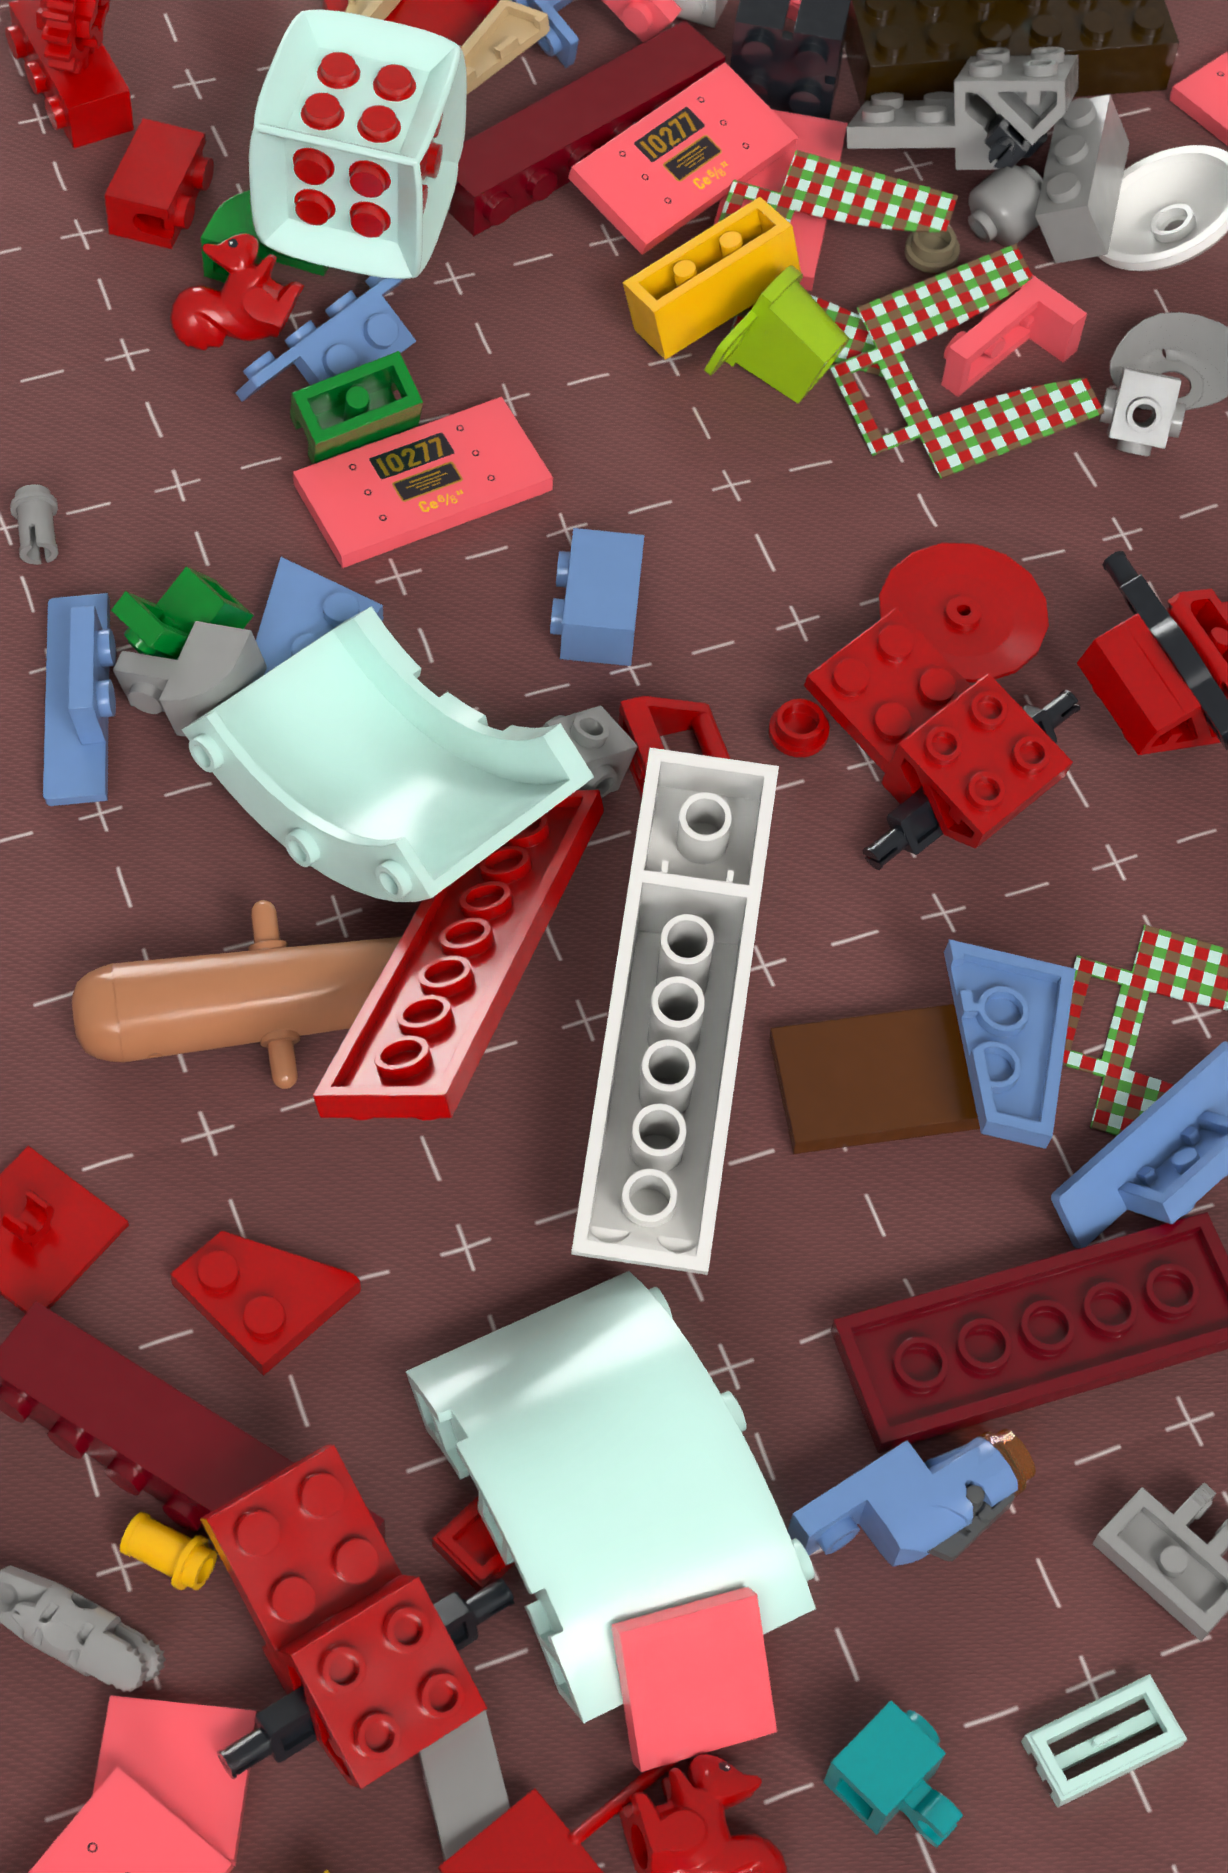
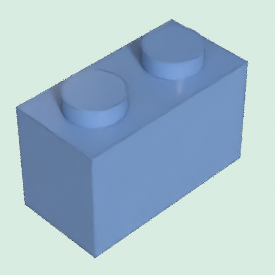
[550,528,644,666]

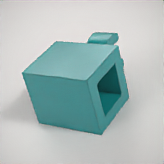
[823,1700,963,1848]

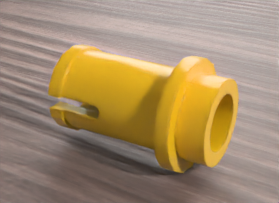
[120,1512,217,1591]

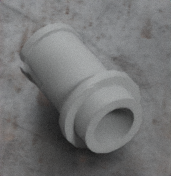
[10,484,58,565]

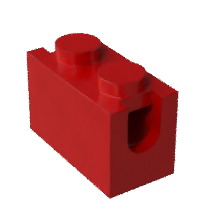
[104,118,214,249]

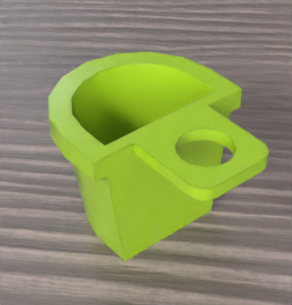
[704,265,849,404]

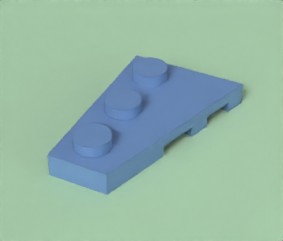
[944,939,1076,1149]

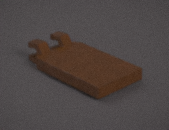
[769,1004,980,1154]

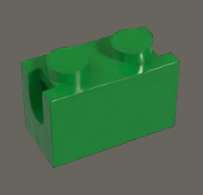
[290,351,423,465]

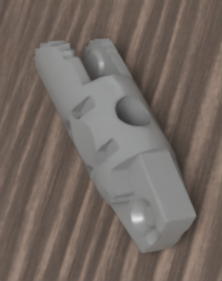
[0,1565,166,1692]

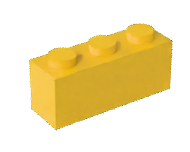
[623,197,801,360]

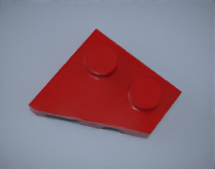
[170,1231,361,1376]

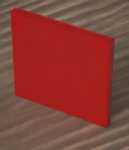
[0,1146,129,1314]

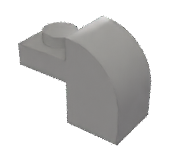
[113,621,267,736]

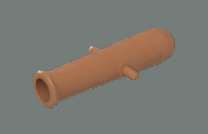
[72,900,401,1089]

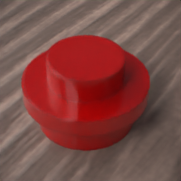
[768,699,830,758]

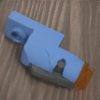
[788,1428,1036,1566]

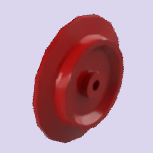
[879,543,1049,683]

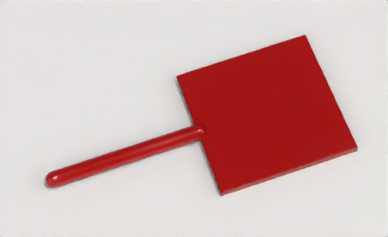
[438,1761,679,1873]

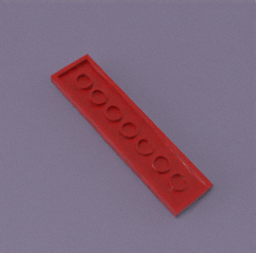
[313,789,604,1121]

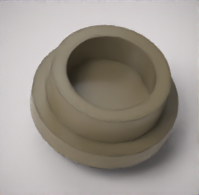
[904,226,960,273]

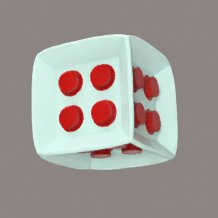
[249,10,467,279]

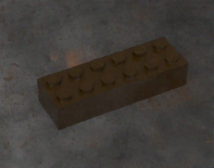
[844,0,1180,107]

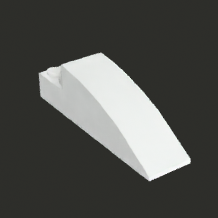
[571,748,779,1275]

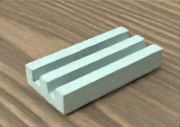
[1021,1674,1187,1808]

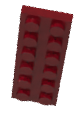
[830,1212,1228,1453]

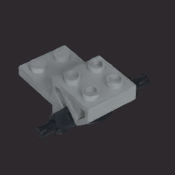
[846,47,1078,170]

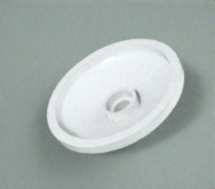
[1098,145,1228,271]

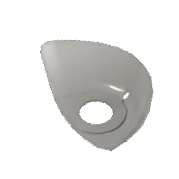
[1110,312,1228,410]

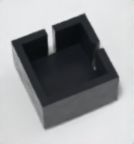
[730,0,851,120]

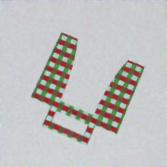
[718,150,958,377]
[830,244,1104,479]
[1062,925,1228,1136]

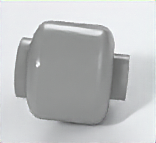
[968,165,1043,247]

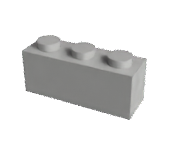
[1035,94,1130,264]

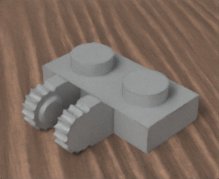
[1092,1483,1228,1642]

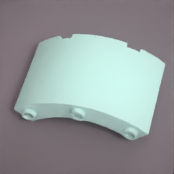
[182,606,594,902]
[406,1271,816,1723]

